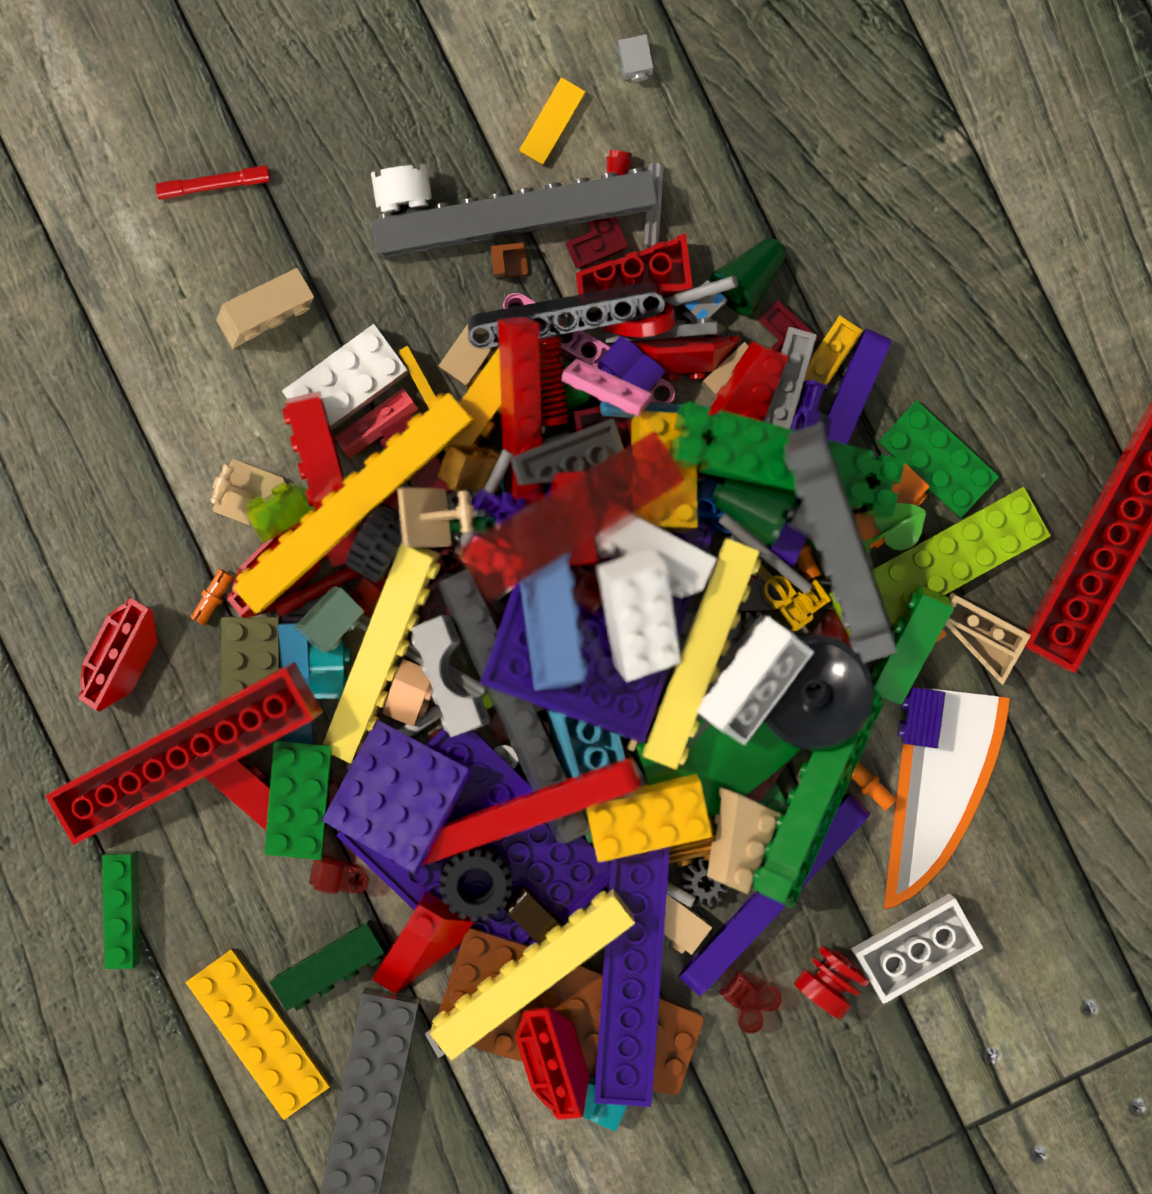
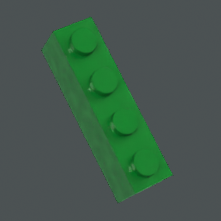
[869,585,954,705]
[102,851,140,969]

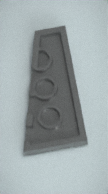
[605,318,728,346]
[510,419,632,485]

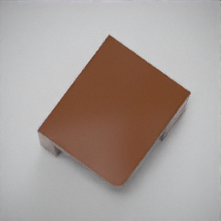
[491,243,528,278]

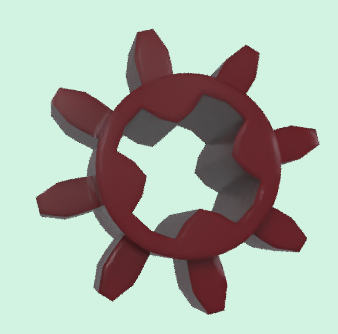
[430,538,465,575]

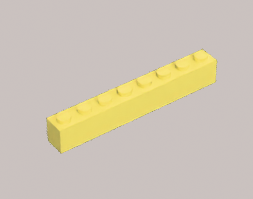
[642,539,761,769]
[323,543,440,764]
[430,889,635,1060]

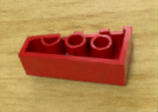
[576,233,692,308]
[701,341,789,445]

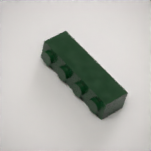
[269,919,387,1011]

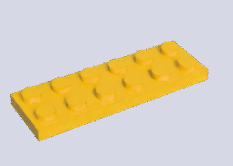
[185,948,331,1120]

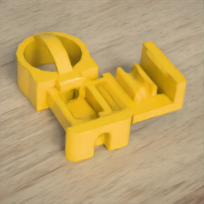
[761,576,831,633]

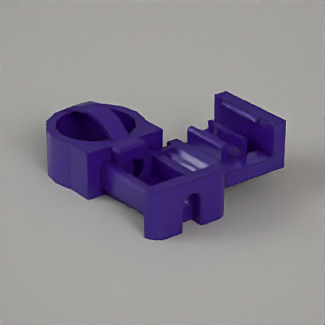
[790,380,827,431]
[470,489,526,539]

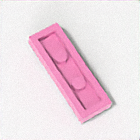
[562,359,652,416]

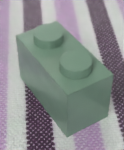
[294,586,364,653]

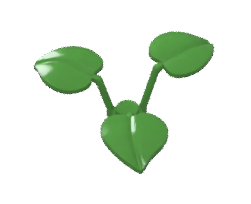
[806,503,926,555]

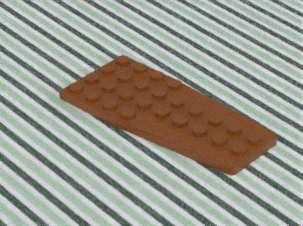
[437,926,704,1095]

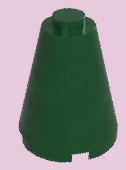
[709,238,786,316]
[712,479,796,547]

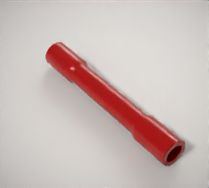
[155,165,271,200]
[272,567,364,618]

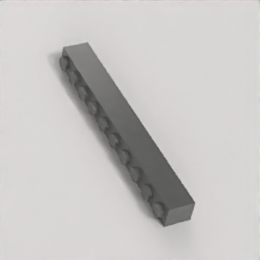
[371,167,658,258]
[436,569,591,844]

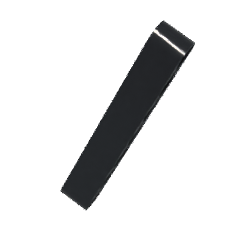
[468,282,664,349]

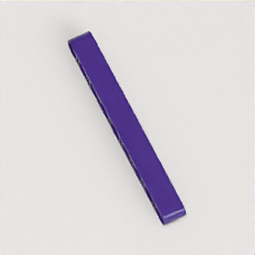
[769,328,892,567]
[678,793,870,996]

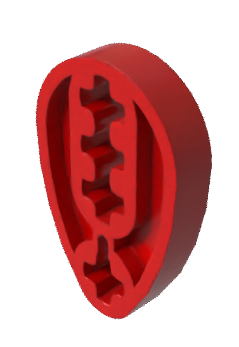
[598,301,676,337]

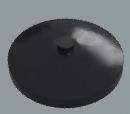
[764,635,873,750]

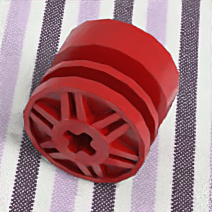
[793,945,870,1020]

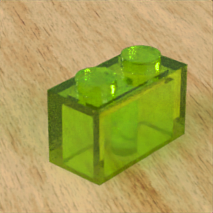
[242,482,310,543]

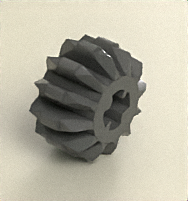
[682,858,729,907]

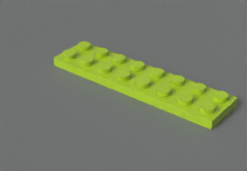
[827,487,1051,637]

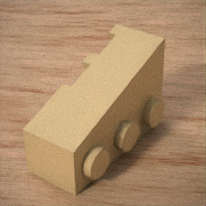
[216,268,314,349]
[945,592,1031,685]
[707,788,781,894]

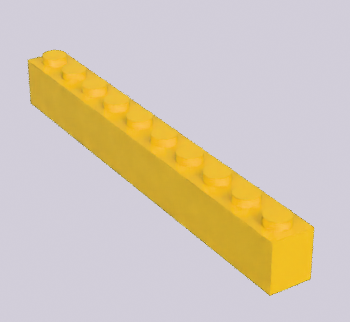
[233,393,474,613]

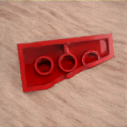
[372,891,474,994]

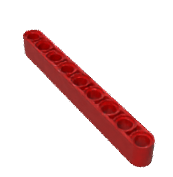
[422,758,643,866]

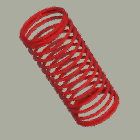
[539,337,570,426]

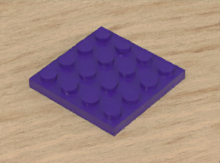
[322,720,472,874]

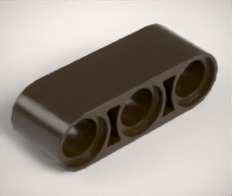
[503,885,566,944]

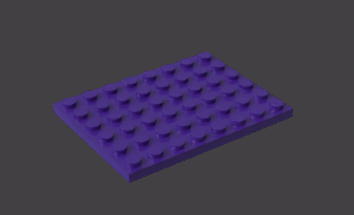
[480,478,715,743]
[336,727,611,952]

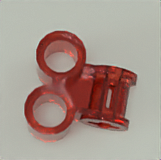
[570,553,603,615]
[309,855,369,894]
[719,970,782,1034]

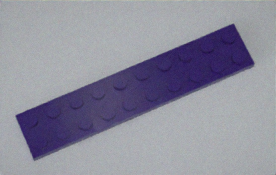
[594,846,670,1107]

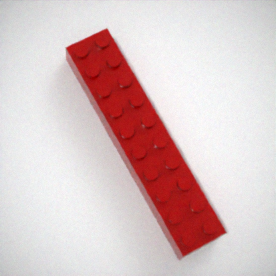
[1024,400,1152,673]
[45,661,323,845]

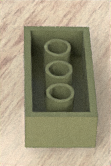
[221,617,283,699]

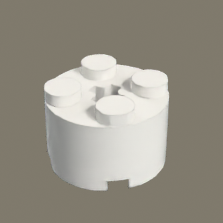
[371,164,432,213]

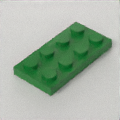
[877,400,999,518]
[264,740,332,860]

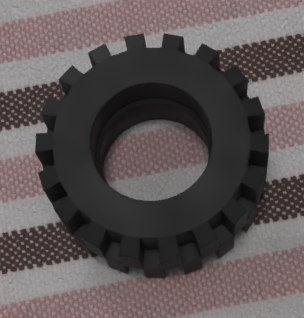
[346,503,403,583]
[440,844,512,921]

